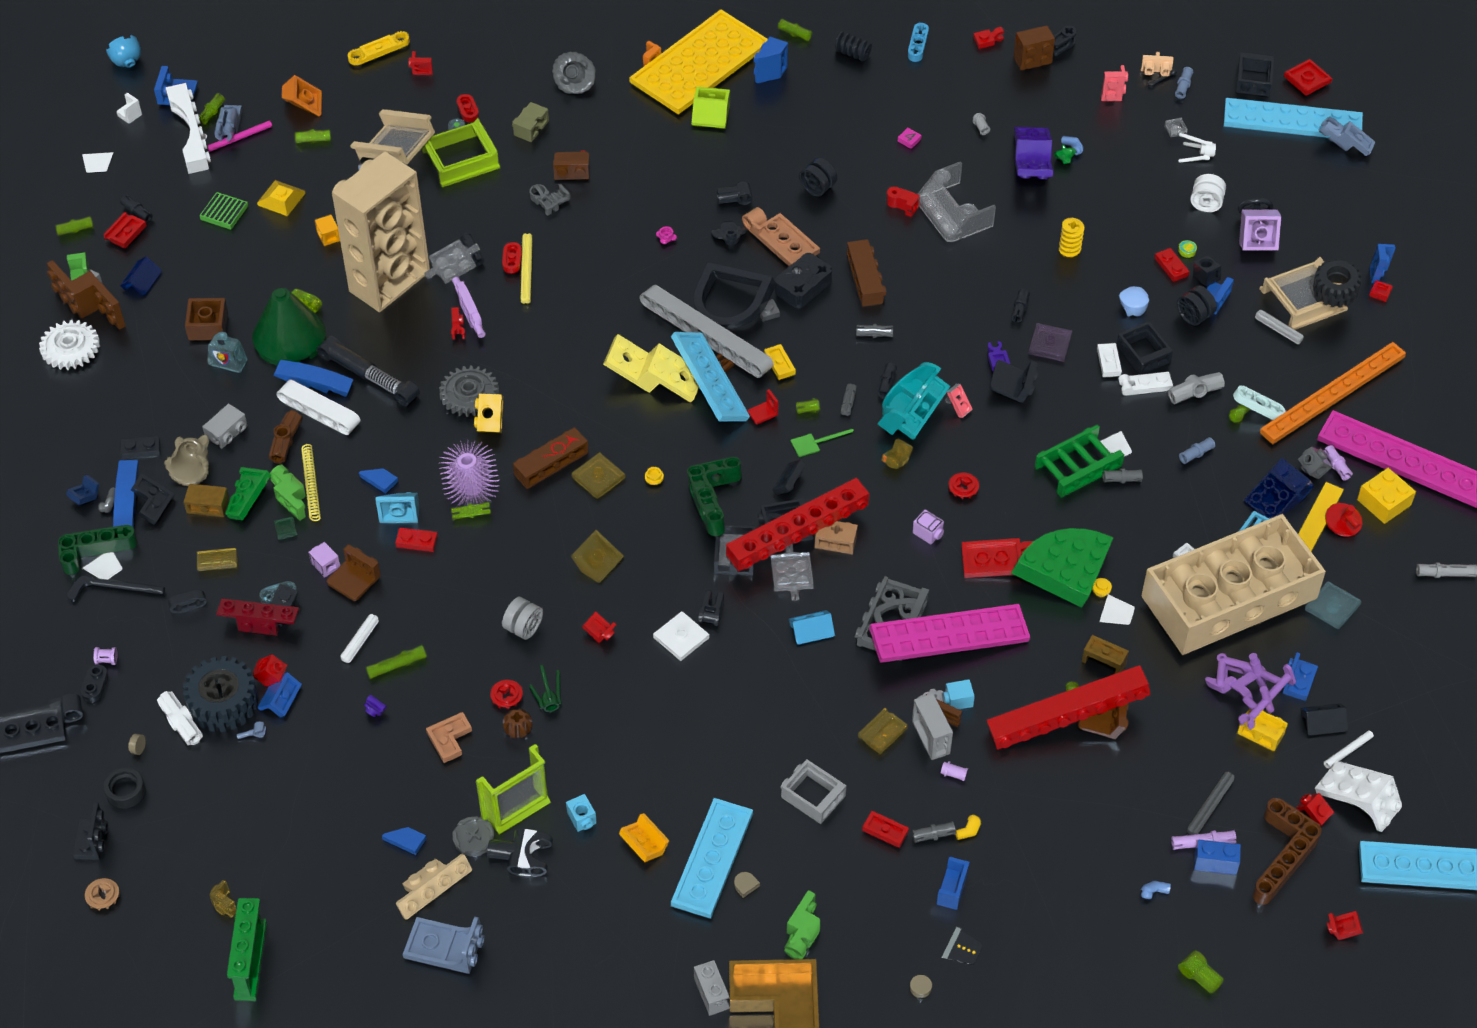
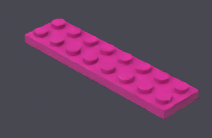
[869,604,1031,663]

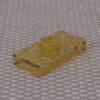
[197,548,237,571]

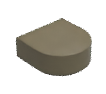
[734,872,760,898]

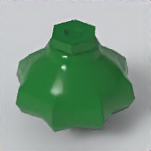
[1054,145,1076,164]

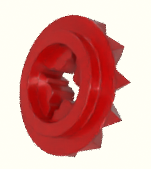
[949,473,979,499]
[490,680,523,709]

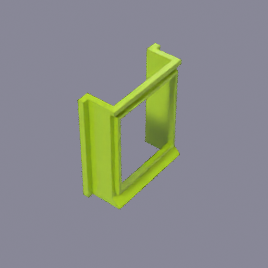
[421,118,500,187]

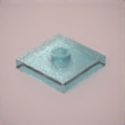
[1305,582,1361,629]

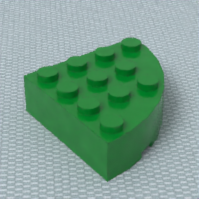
[1011,528,1113,608]

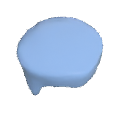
[1119,287,1149,316]

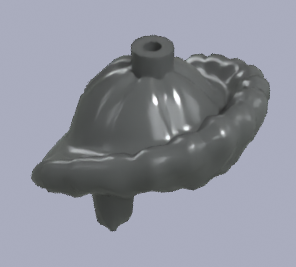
[552,51,596,94]

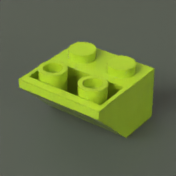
[692,87,730,128]

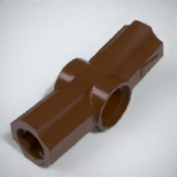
[269,410,302,464]

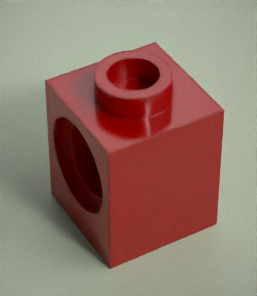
[252,654,287,687]

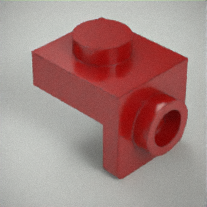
[582,612,617,643]
[1296,793,1334,825]
[1327,911,1363,940]

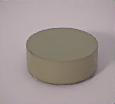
[128,734,146,755]
[910,975,932,998]

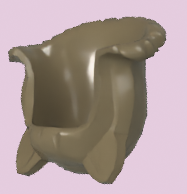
[164,435,209,486]

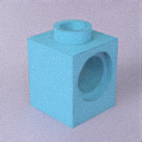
[566,794,596,832]

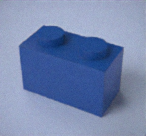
[1194,839,1241,875]

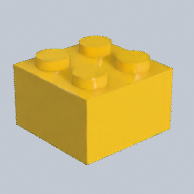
[1357,468,1416,524]

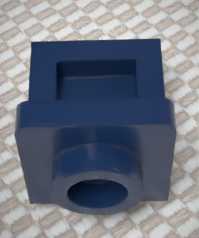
[66,475,99,505]

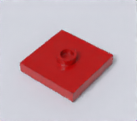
[1284,59,1332,96]

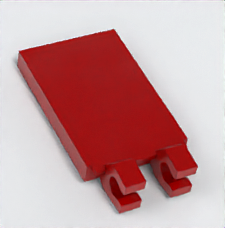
[962,538,1033,578]

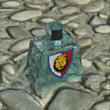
[208,332,248,373]

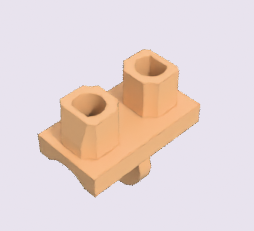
[1141,52,1173,76]

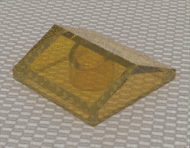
[571,530,624,583]

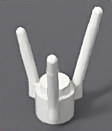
[1178,133,1216,163]

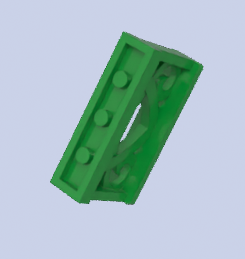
[227,898,267,1001]

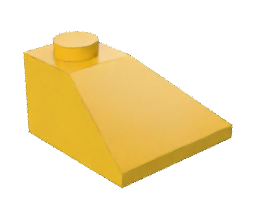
[257,180,305,216]

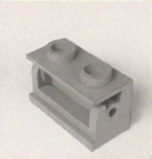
[202,403,248,449]
[694,960,730,1016]

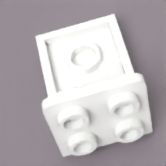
[1315,761,1402,832]

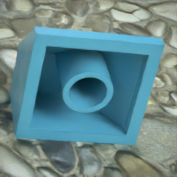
[376,492,419,523]

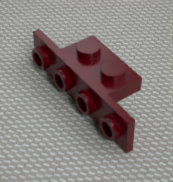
[216,598,299,636]

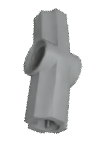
[1167,372,1225,404]

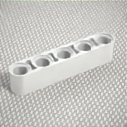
[277,380,361,435]

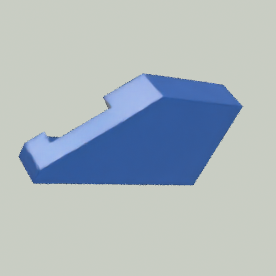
[359,469,398,494]
[382,827,426,855]

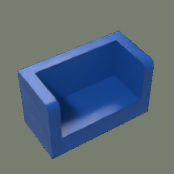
[937,857,969,910]

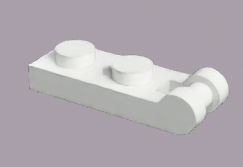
[1118,372,1173,395]

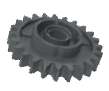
[439,365,499,417]

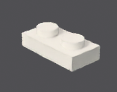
[1097,343,1122,377]

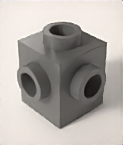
[1298,446,1333,479]

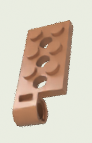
[742,207,820,266]

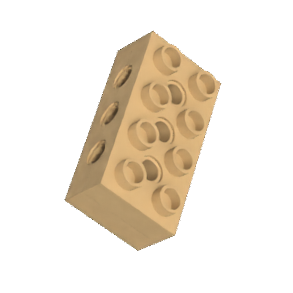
[332,151,430,313]
[1142,514,1326,655]

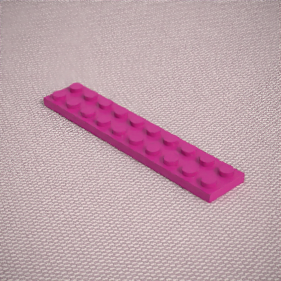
[1317,410,1477,508]

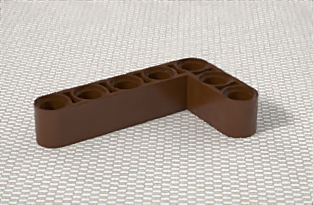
[1253,798,1321,905]

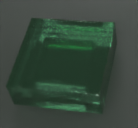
[274,517,297,540]

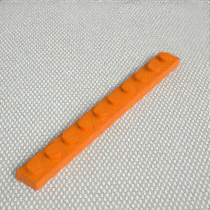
[1260,342,1406,444]

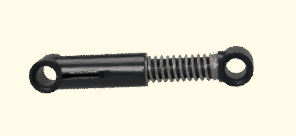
[316,335,420,406]

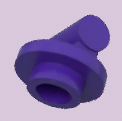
[364,695,387,717]

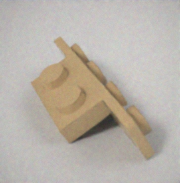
[396,854,472,919]

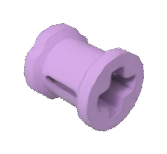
[94,647,118,665]

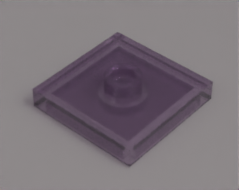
[1029,323,1072,361]

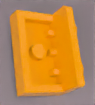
[619,813,669,862]

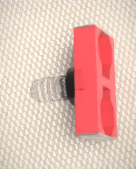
[945,384,973,418]

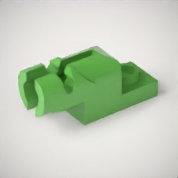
[270,464,306,521]
[784,890,820,959]

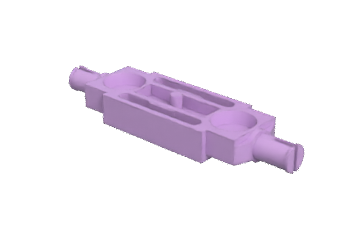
[452,277,485,338]

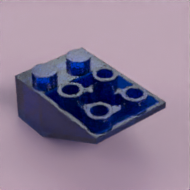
[1244,458,1314,519]

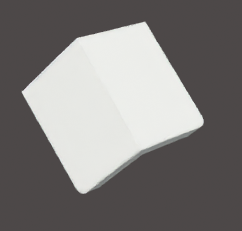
[117,93,142,124]

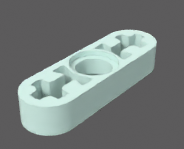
[1233,386,1285,420]

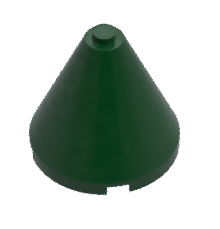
[252,288,326,365]

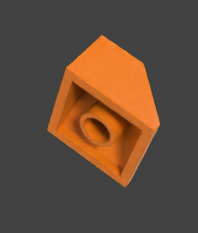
[282,75,322,116]

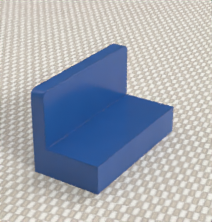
[1207,277,1234,314]
[257,672,302,717]

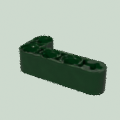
[58,525,138,575]

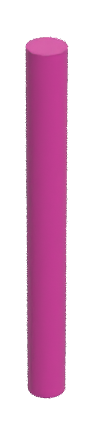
[207,120,272,152]

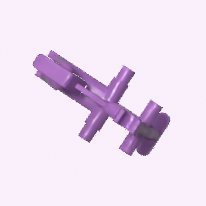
[1205,653,1296,730]

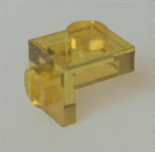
[881,439,913,469]
[209,880,237,918]

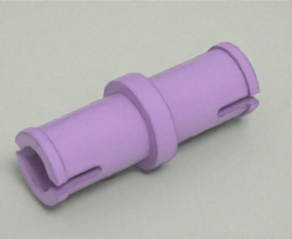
[1324,445,1353,480]

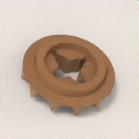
[85,878,120,911]

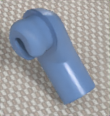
[1061,136,1083,155]
[1141,881,1171,899]

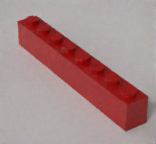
[987,665,1151,750]

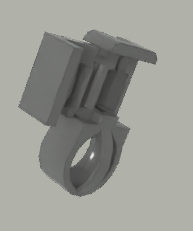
[530,184,570,215]

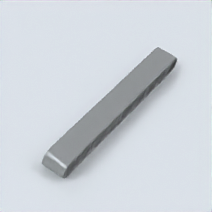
[640,285,774,378]

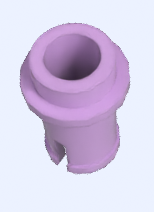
[941,761,968,781]

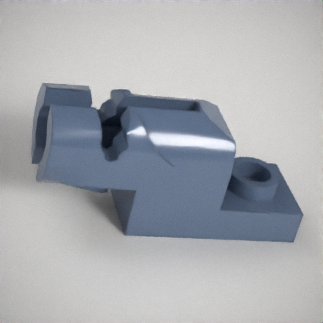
[214,105,242,142]
[1318,117,1375,156]

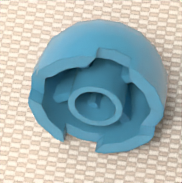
[106,35,141,67]

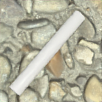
[1324,730,1374,769]

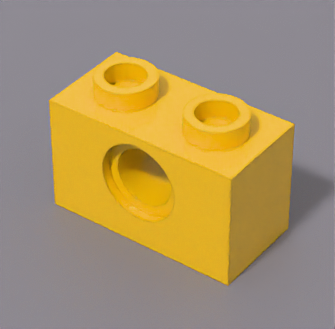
[474,394,504,433]

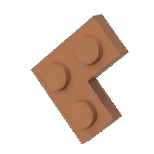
[426,712,472,763]

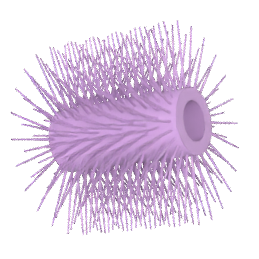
[439,442,500,509]

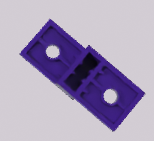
[1014,127,1053,179]

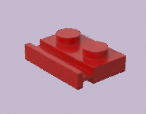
[103,212,146,248]

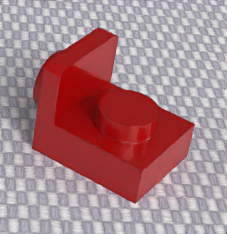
[409,51,433,75]

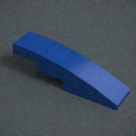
[273,360,353,397]
[113,460,139,528]

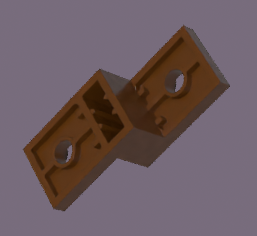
[46,260,125,330]

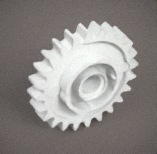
[39,320,100,370]

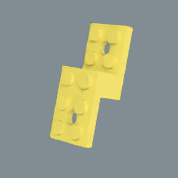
[603,334,699,402]

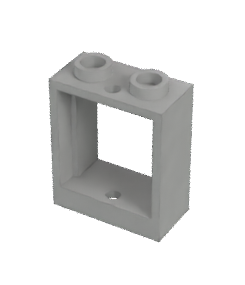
[912,693,953,760]
[781,759,846,824]

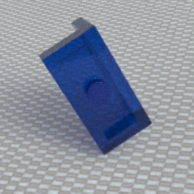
[120,256,162,295]

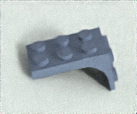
[403,917,484,974]

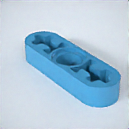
[908,23,929,62]

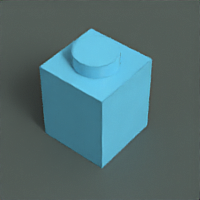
[942,679,975,709]

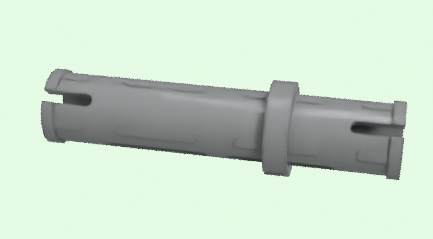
[1416,563,1477,578]

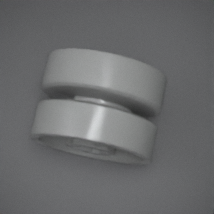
[502,596,543,640]

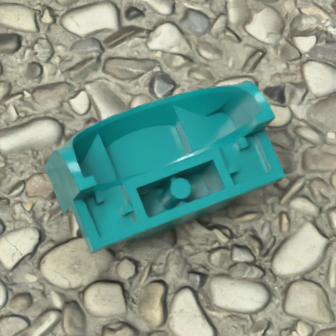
[878,362,950,440]

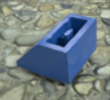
[754,37,788,83]

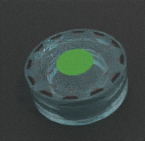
[448,118,465,130]

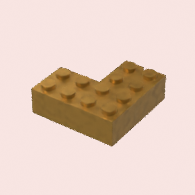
[729,959,819,1028]

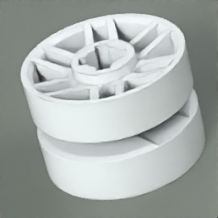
[1191,174,1226,212]

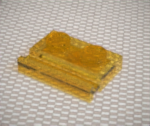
[858,708,907,754]

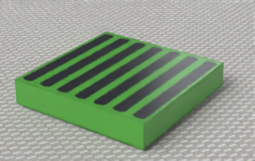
[199,192,248,230]

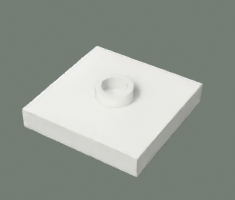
[653,611,709,661]

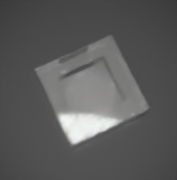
[1165,118,1188,137]

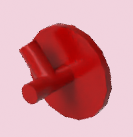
[1325,503,1363,537]

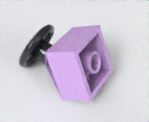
[1238,198,1281,250]

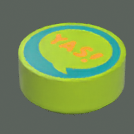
[1178,240,1197,258]

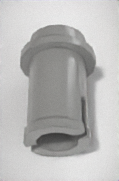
[973,113,990,135]

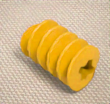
[1059,218,1084,257]

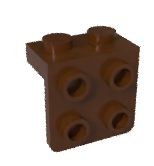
[553,152,589,180]
[327,544,381,601]
[1078,703,1129,739]

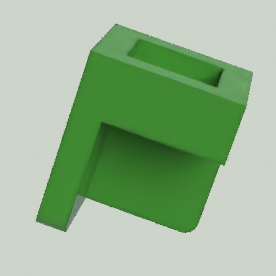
[67,252,89,281]

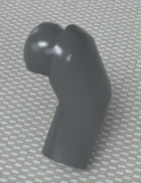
[99,488,115,513]

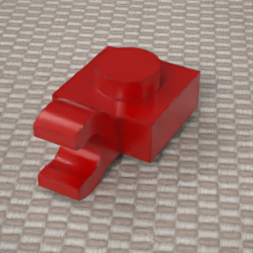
[973,27,1004,49]
[451,307,466,339]

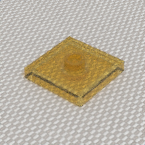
[572,452,625,499]

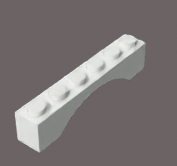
[166,83,211,174]

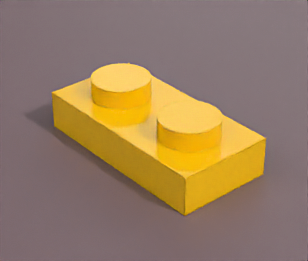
[764,344,796,380]

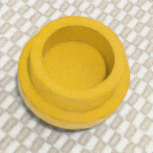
[645,467,664,485]
[1092,578,1112,597]

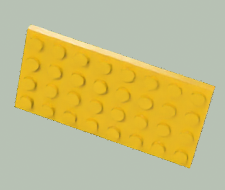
[629,10,768,115]

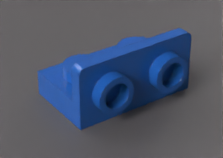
[1369,244,1396,284]
[1283,652,1318,701]

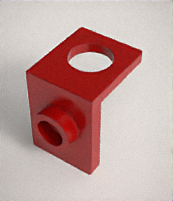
[747,389,778,425]

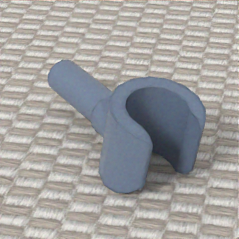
[237,722,266,739]

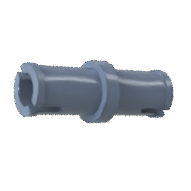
[1175,67,1193,99]
[1179,437,1215,464]

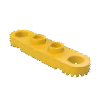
[348,31,410,65]

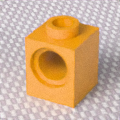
[315,215,340,246]

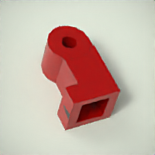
[887,187,920,217]

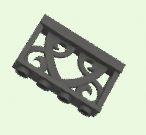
[855,576,929,661]

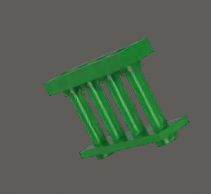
[1035,424,1124,498]

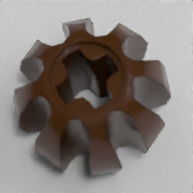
[503,709,533,739]

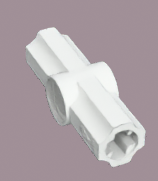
[157,691,203,745]

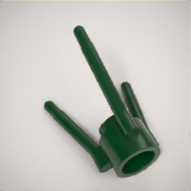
[529,665,562,712]

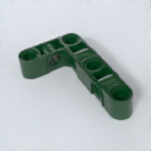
[687,457,742,536]

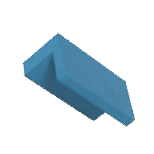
[789,610,835,644]

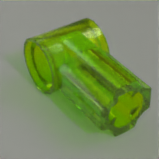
[1178,950,1224,994]

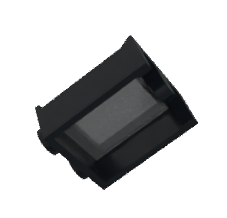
[714,524,755,575]

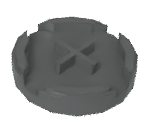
[453,816,494,856]

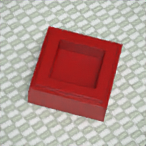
[1369,280,1393,302]

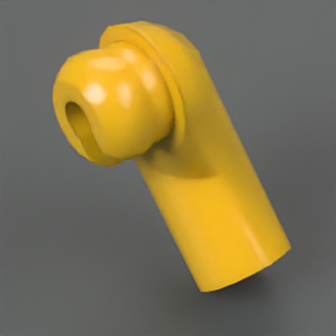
[955,815,981,840]

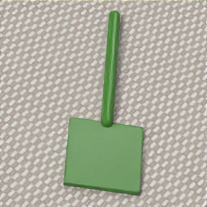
[791,429,854,457]

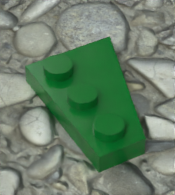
[225,467,271,520]

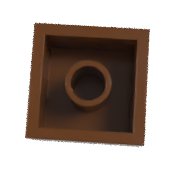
[1013,26,1055,70]
[185,298,228,340]

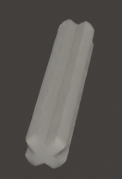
[1255,310,1304,344]

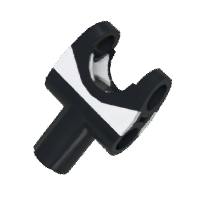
[487,829,553,876]

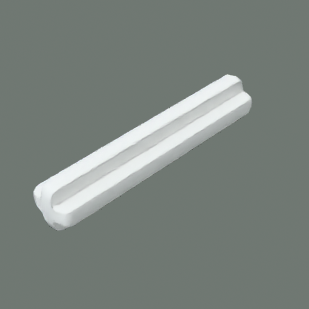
[340,614,379,663]

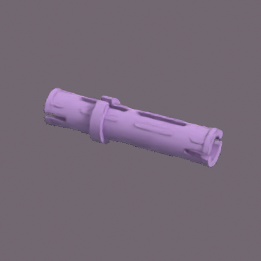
[1171,830,1236,850]

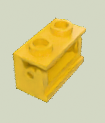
[1237,708,1288,751]

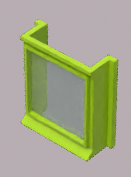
[476,744,551,834]

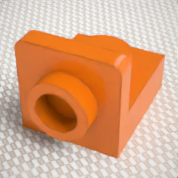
[643,41,661,67]

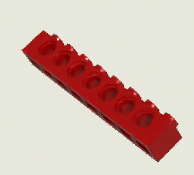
[726,478,869,572]

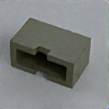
[512,102,549,142]

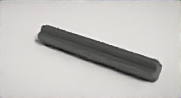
[1187,772,1235,835]

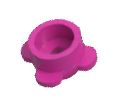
[656,226,677,244]

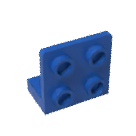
[154,66,198,105]

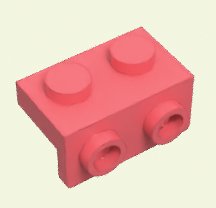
[1101,65,1128,101]

